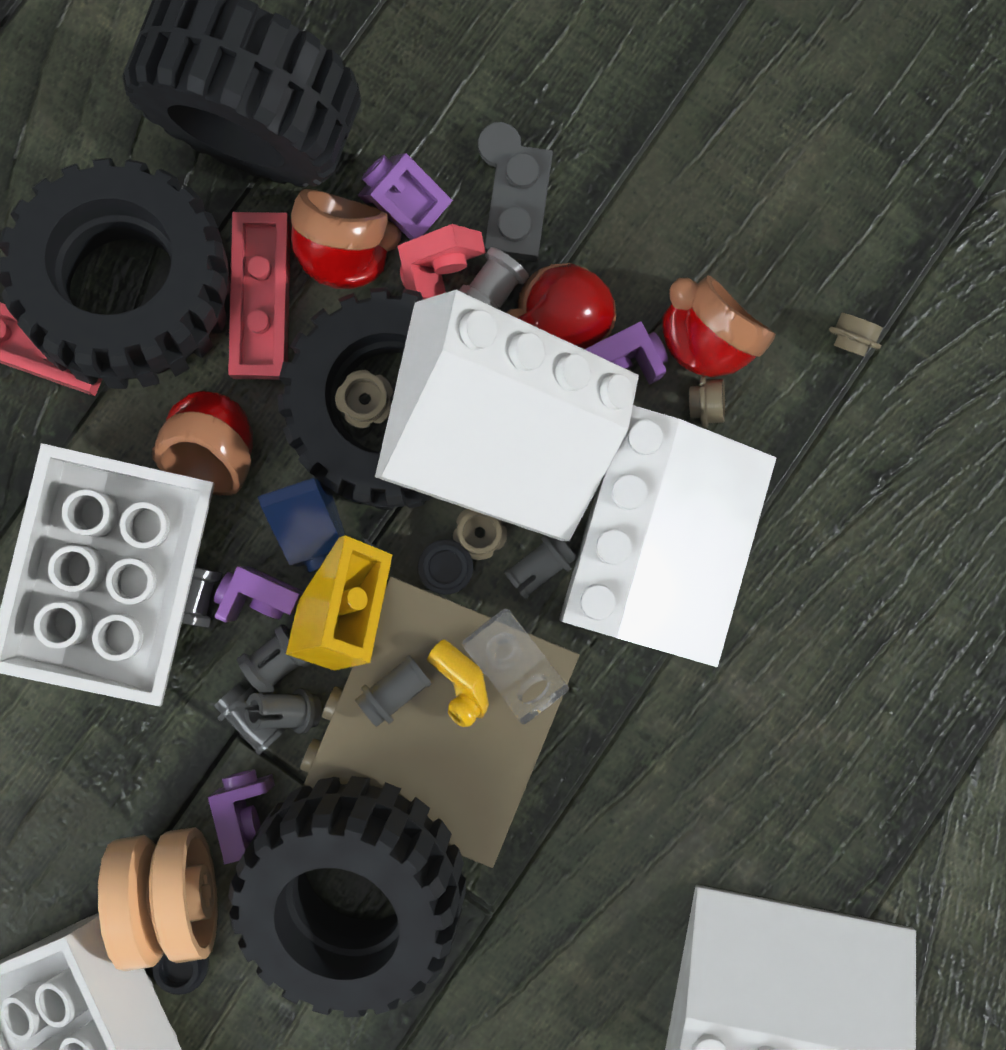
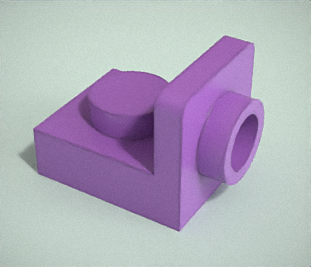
[358,153,453,240]
[584,321,668,384]
[214,566,304,623]
[208,769,275,864]

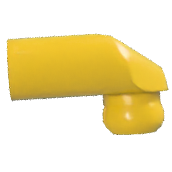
[427,639,489,727]

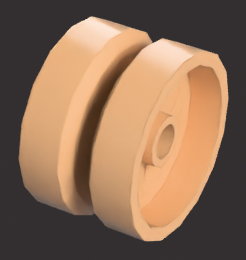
[98,827,218,971]

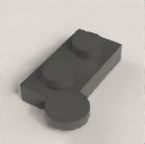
[478,122,553,262]

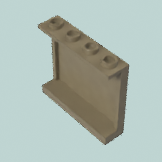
[300,577,580,868]

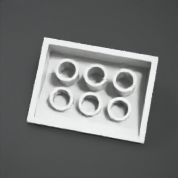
[375,290,639,541]
[559,405,777,667]
[0,443,215,707]
[665,884,916,1050]
[0,913,182,1050]

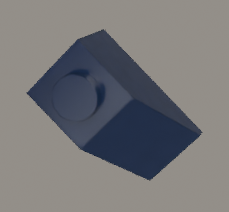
[258,478,346,573]

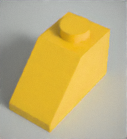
[286,535,393,671]

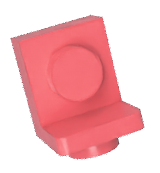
[397,224,486,300]

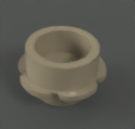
[829,312,883,357]
[335,370,393,428]
[689,375,725,428]
[453,509,507,560]

